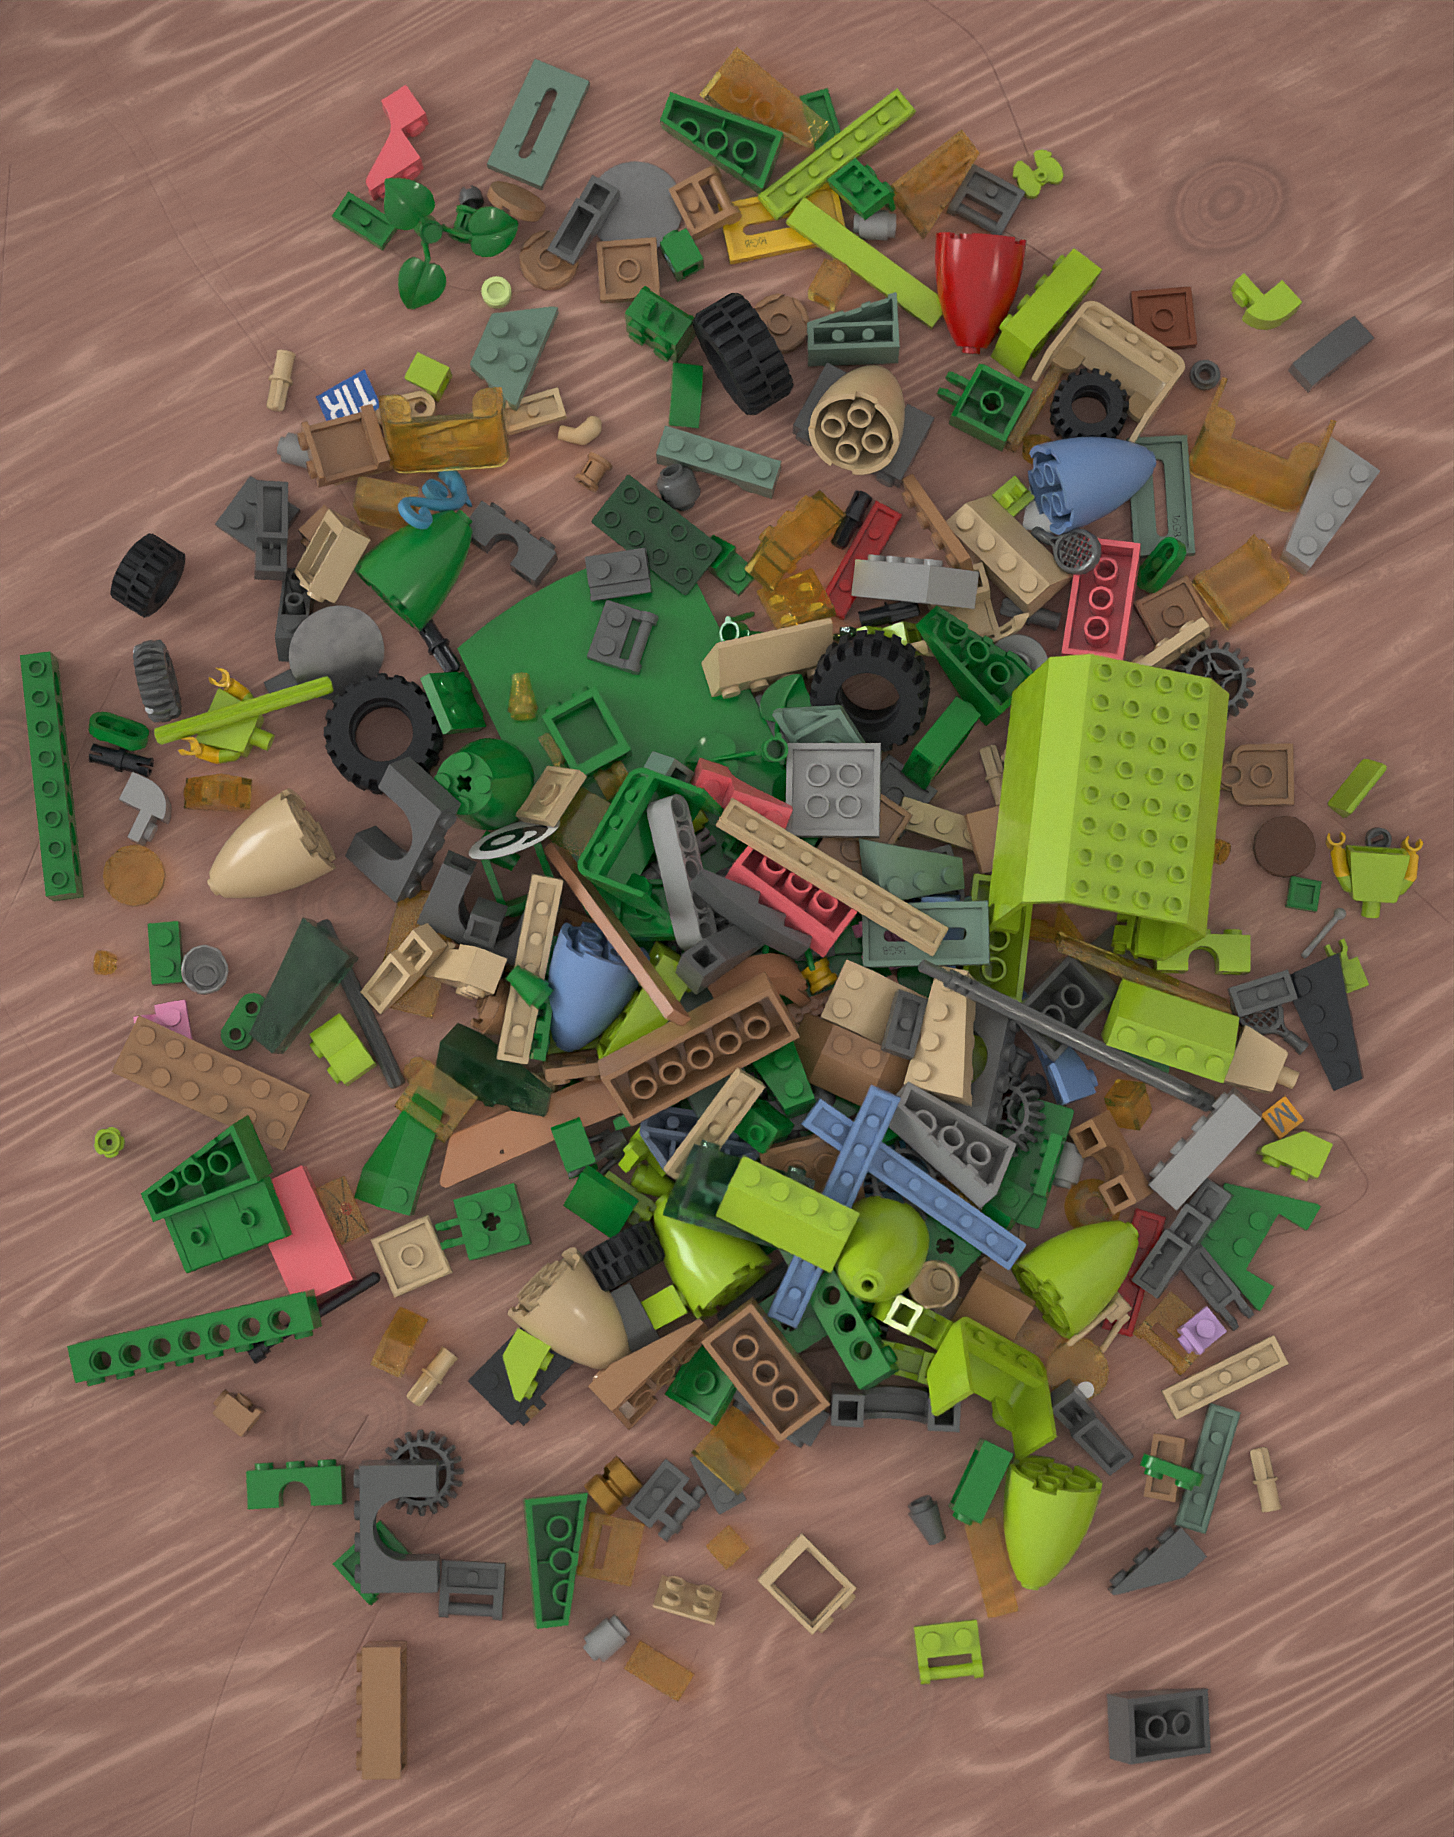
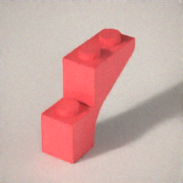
[366,85,428,201]
[690,758,793,829]

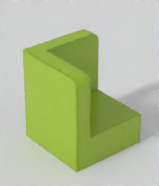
[405,352,452,402]

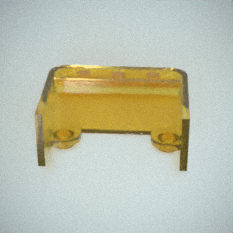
[1189,377,1337,512]

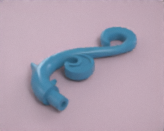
[398,455,472,530]

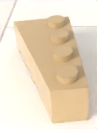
[904,966,976,1107]

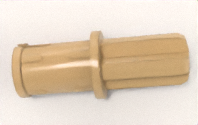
[266,350,296,411]
[980,745,1004,806]
[407,1346,458,1406]
[1250,1447,1281,1512]

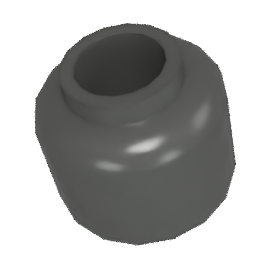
[656,464,701,511]

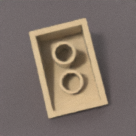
[821,959,928,1046]

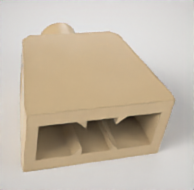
[1223,1025,1299,1094]

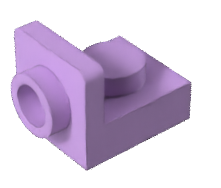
[1176,1306,1227,1355]

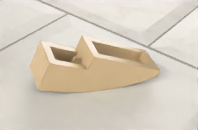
[360,923,448,1014]

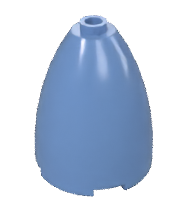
[1028,437,1156,535]
[548,922,650,1052]

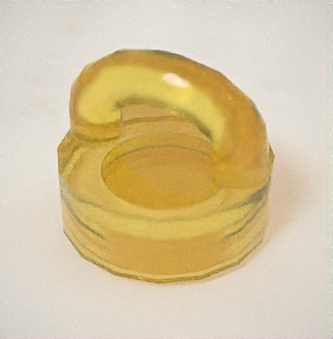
[1022,434,1053,464]

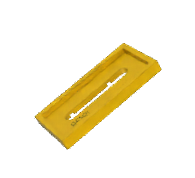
[718,182,845,265]

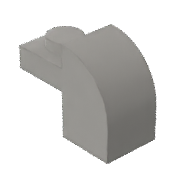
[119,772,172,847]

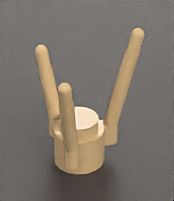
[1067,1292,1132,1361]

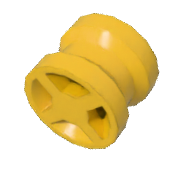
[801,957,838,995]

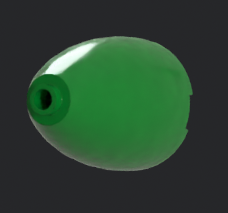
[354,509,473,632]

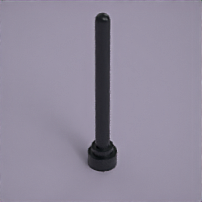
[247,1272,381,1364]

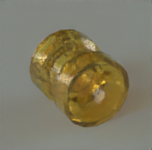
[593,759,628,801]

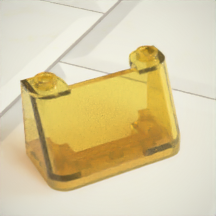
[379,387,510,474]

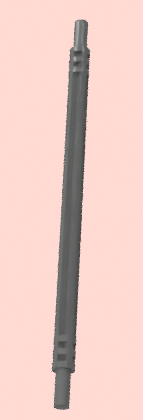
[918,959,1216,1112]

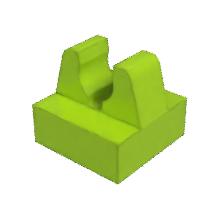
[992,475,1035,517]

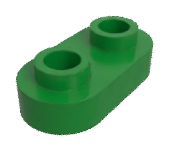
[1137,537,1186,593]
[88,712,149,751]
[221,993,270,1051]
[1140,1453,1204,1491]

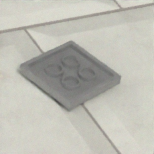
[785,743,881,838]

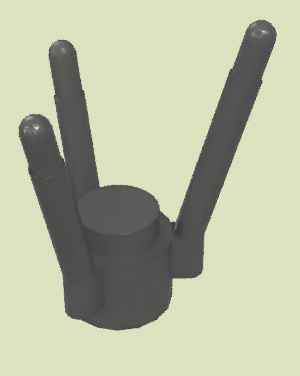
[568,1129,628,1178]

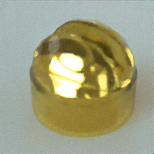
[1213,838,1231,865]
[93,950,118,975]

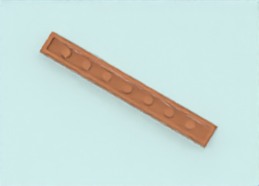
[544,842,691,1026]

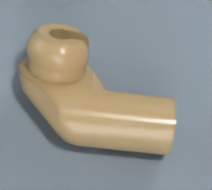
[558,416,602,445]

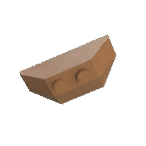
[793,1013,910,1106]

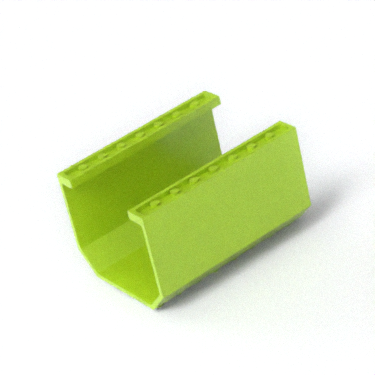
[989,654,1229,961]

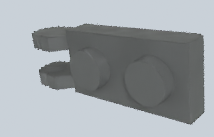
[1181,1244,1254,1331]

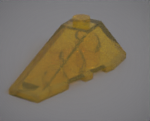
[699,47,830,149]

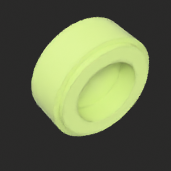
[481,276,512,309]

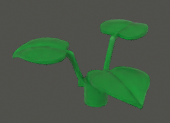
[384,178,519,310]
[685,674,812,803]

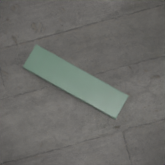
[1174,1403,1241,1534]

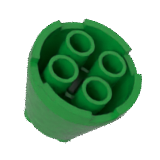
[434,738,534,830]

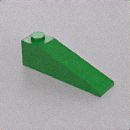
[915,605,1033,726]
[354,1087,449,1216]

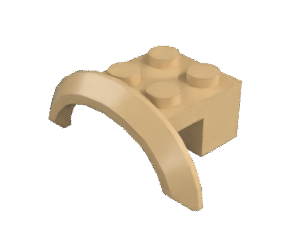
[911,562,1029,657]

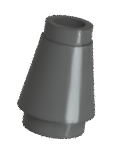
[908,1495,946,1545]

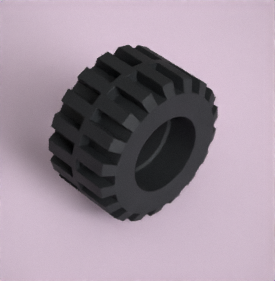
[1050,368,1129,439]
[110,533,186,618]
[583,1221,665,1291]

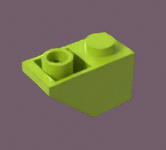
[1256,1131,1333,1182]
[641,1284,689,1330]
[503,1328,554,1402]

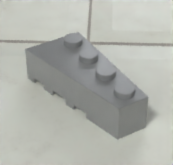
[1279,436,1380,576]
[851,554,979,609]
[888,1082,1016,1208]
[1149,1087,1262,1210]

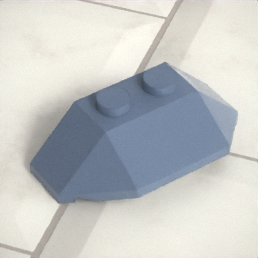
[639,1107,759,1183]

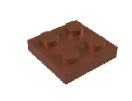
[1130,286,1197,350]

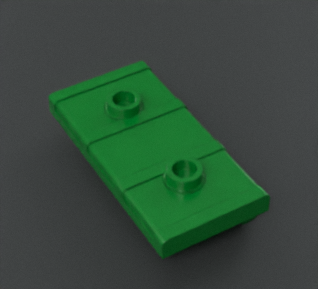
[164,1176,292,1274]

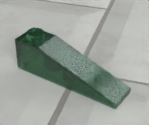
[431,1023,553,1117]

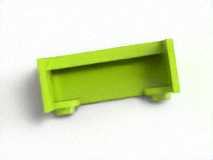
[927,1316,1057,1461]

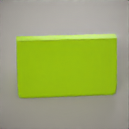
[1327,759,1387,818]

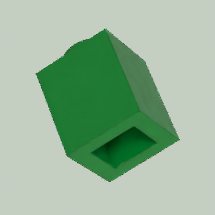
[660,228,704,282]

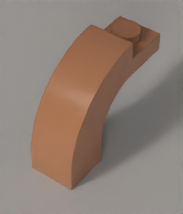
[708,953,811,1008]

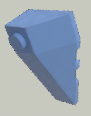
[1022,990,1098,1106]

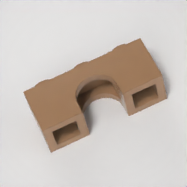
[1069,1110,1154,1214]

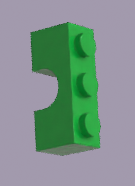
[246,1459,346,1509]

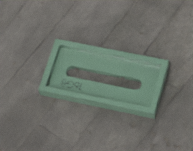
[487,59,590,191]
[1126,435,1195,558]
[862,901,990,968]

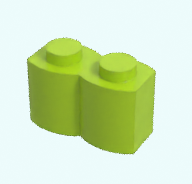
[309,1013,377,1086]

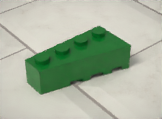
[141,1115,273,1222]

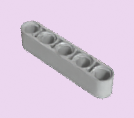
[647,794,717,951]

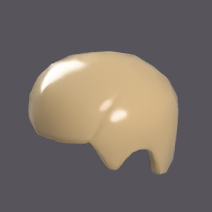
[908,1260,960,1309]

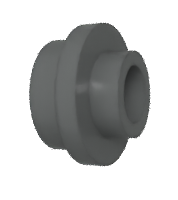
[1190,360,1220,390]

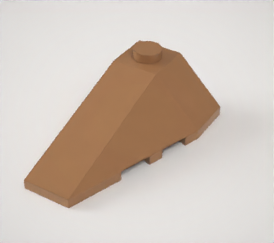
[588,1318,709,1430]

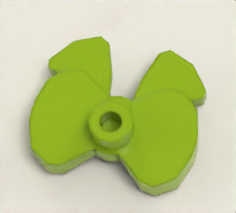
[1013,149,1064,199]

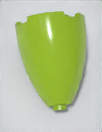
[653,1193,772,1321]
[835,1196,930,1303]
[1011,1220,1139,1339]
[1003,1455,1103,1590]

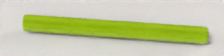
[154,676,334,745]

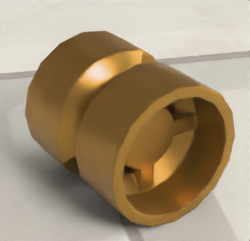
[583,1456,643,1516]

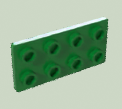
[979,1099,1074,1229]

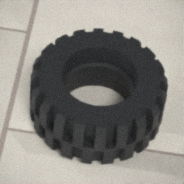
[692,293,794,415]
[810,630,931,752]
[324,673,444,795]

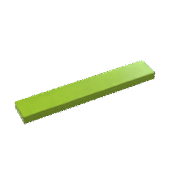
[758,88,916,221]
[786,197,942,330]

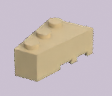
[423,942,507,1000]

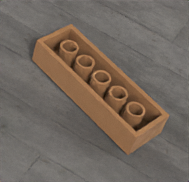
[597,971,800,1127]
[112,1015,311,1151]

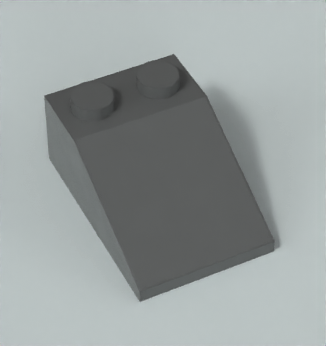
[1014,953,1113,1062]
[1107,1688,1211,1765]

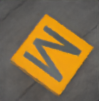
[1262,1096,1304,1140]

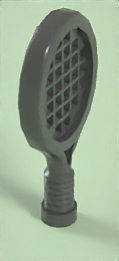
[1031,526,1102,575]
[1230,999,1309,1055]

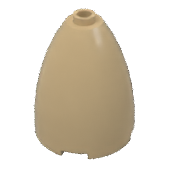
[808,365,905,475]
[207,788,336,899]
[508,1247,631,1370]

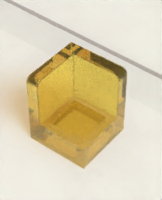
[1104,1079,1152,1131]

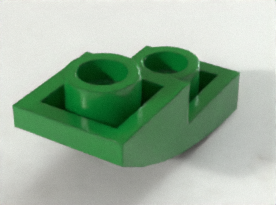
[668,362,703,428]

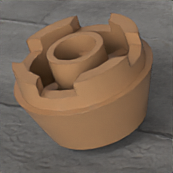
[470,977,510,1035]

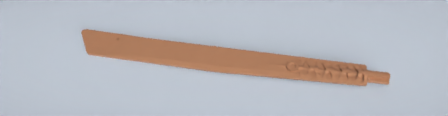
[439,974,899,1188]

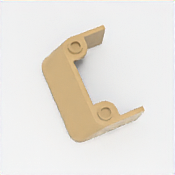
[1032,301,1185,443]

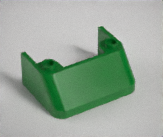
[578,767,724,920]

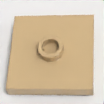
[515,766,587,827]
[371,1215,453,1298]

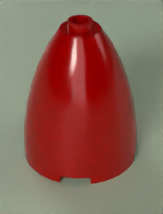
[935,232,1027,355]

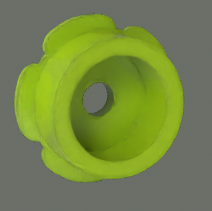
[94,1127,125,1158]

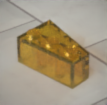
[891,129,980,239]
[745,490,846,594]

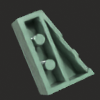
[807,292,900,367]
[859,838,965,900]

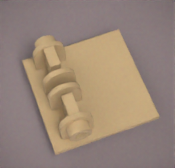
[653,1575,722,1625]

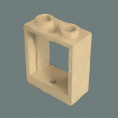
[294,509,370,604]
[757,1532,857,1635]

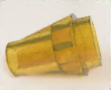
[507,673,538,721]

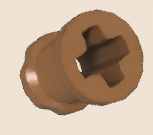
[574,452,613,493]

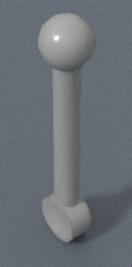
[1301,908,1346,959]

